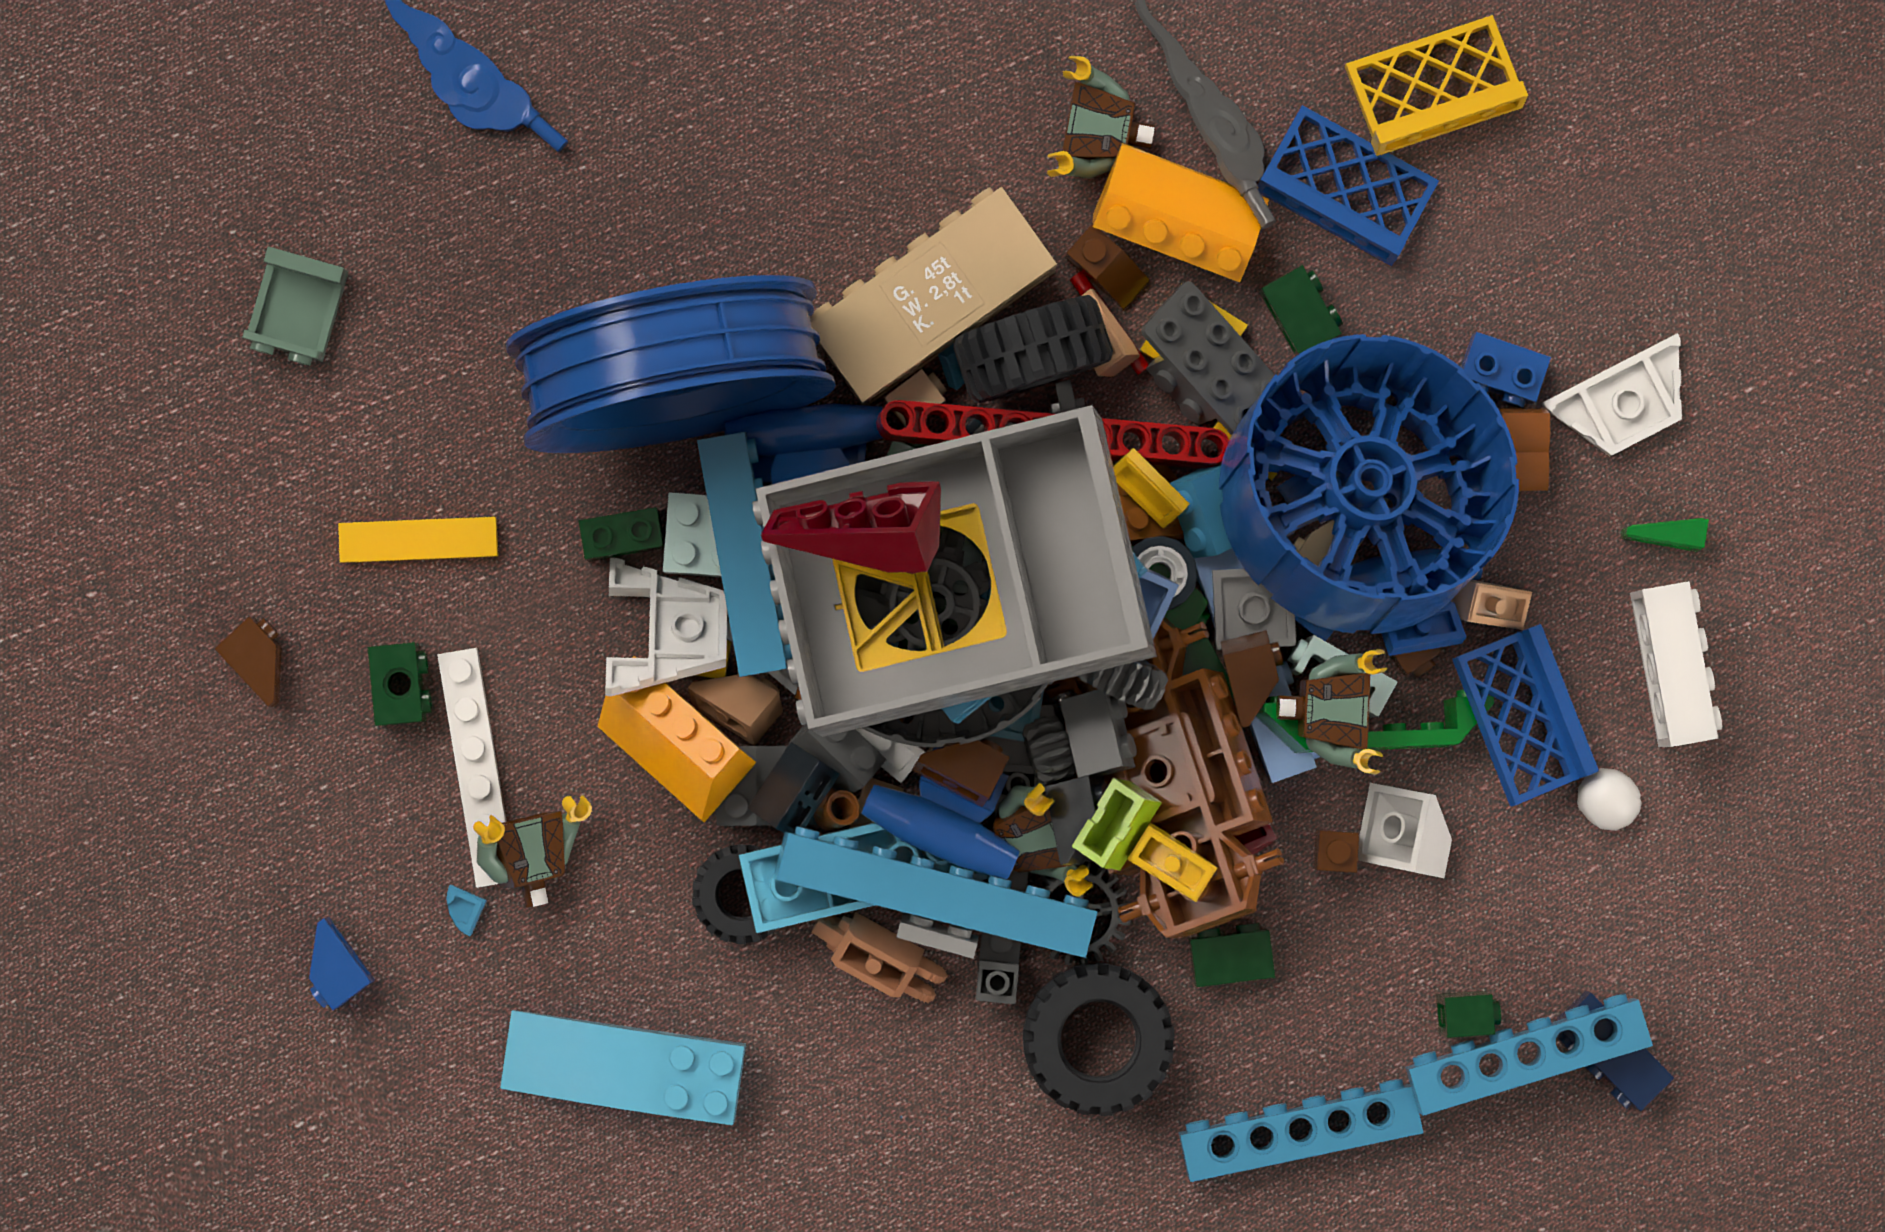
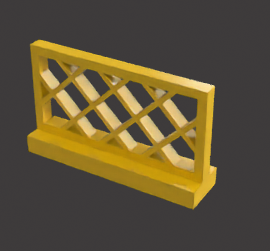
[1345,15,1528,156]

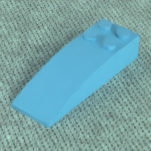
[738,823,989,933]
[500,1010,746,1125]

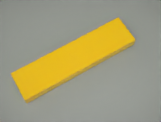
[338,517,498,563]

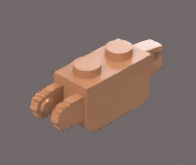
[812,912,948,1003]

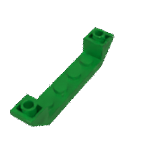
[1256,689,1494,753]

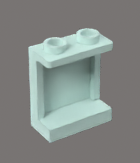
[1287,635,1397,718]

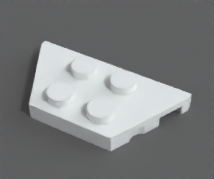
[1541,333,1682,457]

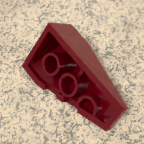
[761,481,941,574]

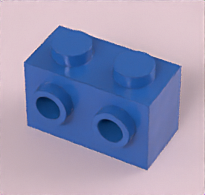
[1461,332,1551,408]

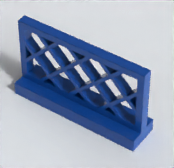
[1258,105,1439,266]
[1452,624,1599,807]

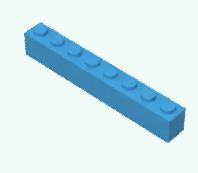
[773,826,1098,958]

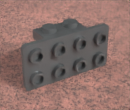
[1141,281,1275,435]

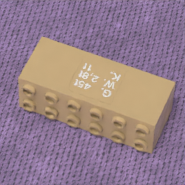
[811,187,1057,405]

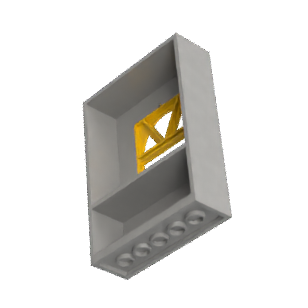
[752,405,1157,737]

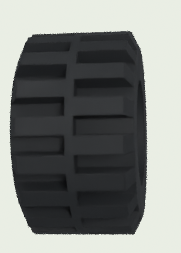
[692,844,778,944]

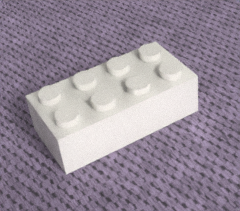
[1630,581,1722,747]

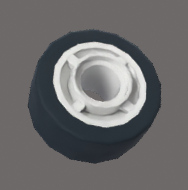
[1132,536,1198,611]

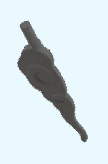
[1135,0,1276,229]

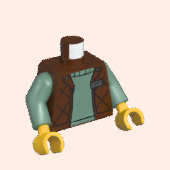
[1047,56,1155,179]
[1276,649,1387,775]
[993,783,1093,897]
[473,795,592,907]

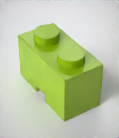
[1072,778,1162,870]

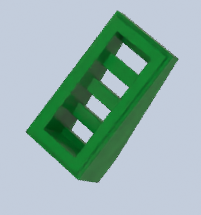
[1620,518,1709,552]

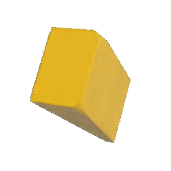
[1127,822,1218,902]

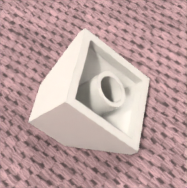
[1358,783,1452,878]

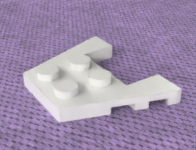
[605,558,727,696]

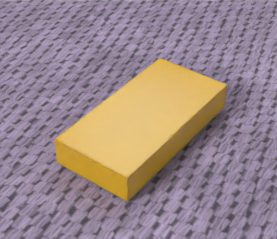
[1113,448,1190,529]

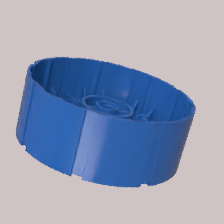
[1219,334,1519,634]

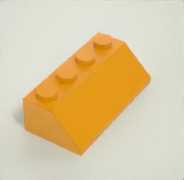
[1093,143,1269,282]
[597,656,756,823]

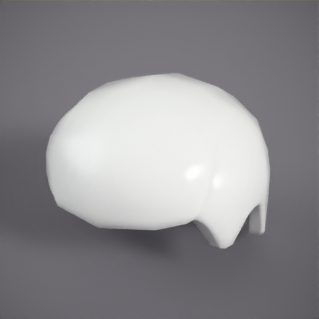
[1577,768,1642,831]

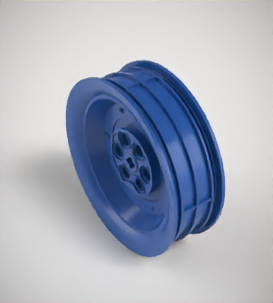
[506,275,836,453]

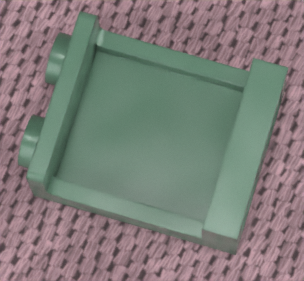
[242,246,349,366]

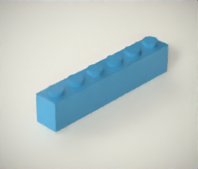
[697,432,793,677]

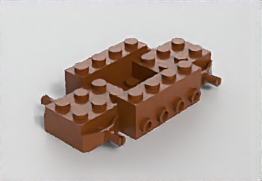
[1045,616,1284,938]

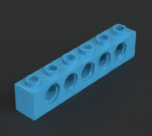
[1405,993,1653,1116]
[1178,1079,1423,1182]

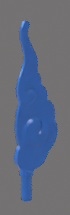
[385,0,568,153]

